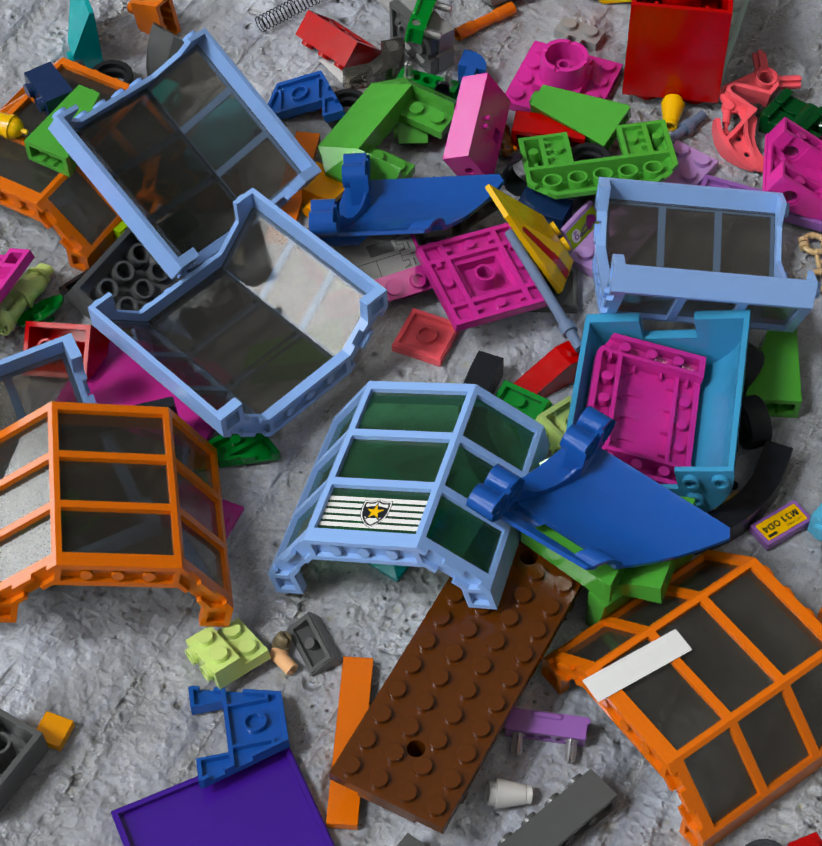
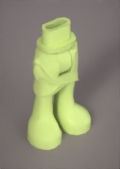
[0,263,54,336]

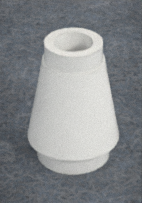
[485,777,533,809]

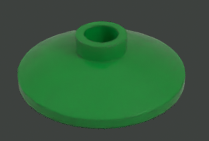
[17,295,64,327]

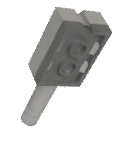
[376,0,455,75]

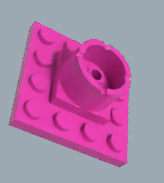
[505,39,623,112]
[415,223,548,332]

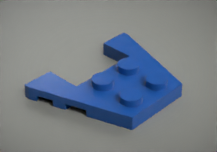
[254,70,346,141]
[188,686,290,789]

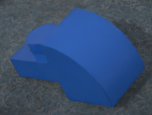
[458,49,486,83]

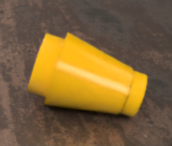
[661,94,685,131]

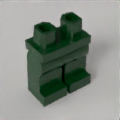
[758,88,822,140]

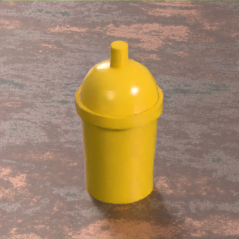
[0,112,29,140]

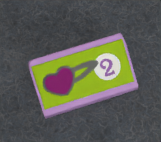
[559,200,599,253]

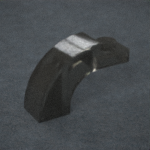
[342,37,405,90]

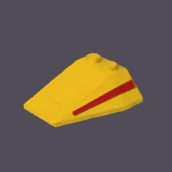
[485,184,573,294]

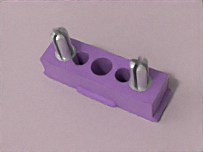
[505,708,591,763]

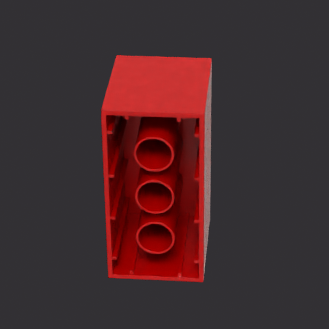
[622,0,733,104]

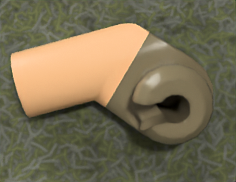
[270,631,298,676]

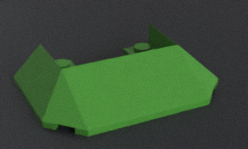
[318,77,457,183]
[518,119,678,199]

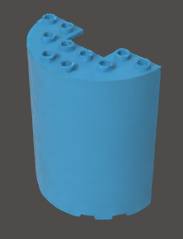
[566,309,751,513]

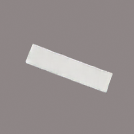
[582,629,692,702]

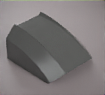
[146,22,193,89]

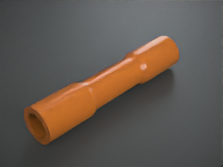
[454,1,517,41]

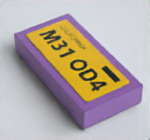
[749,500,811,551]

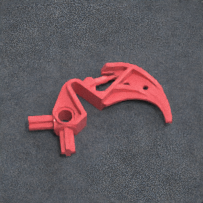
[711,50,802,173]

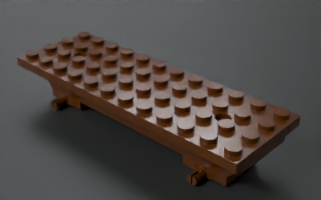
[329,522,583,834]

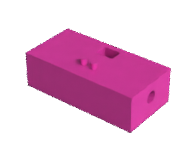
[443,73,511,176]

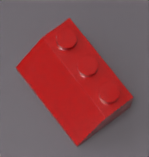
[295,10,382,72]
[21,321,109,380]

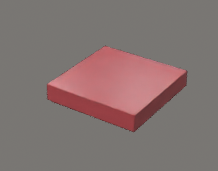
[392,308,460,367]

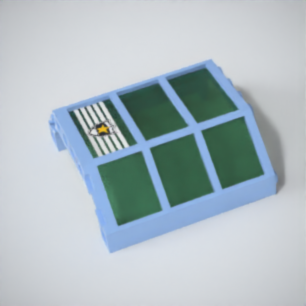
[268,381,550,610]

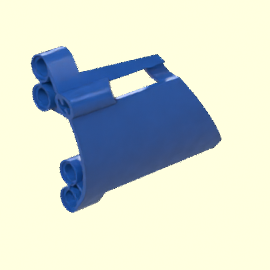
[309,153,505,247]
[466,405,730,570]

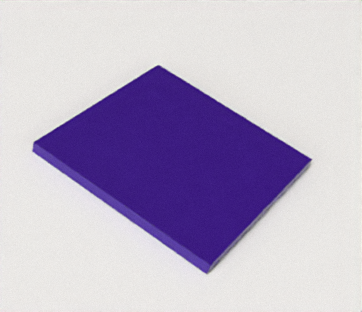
[111,747,335,846]

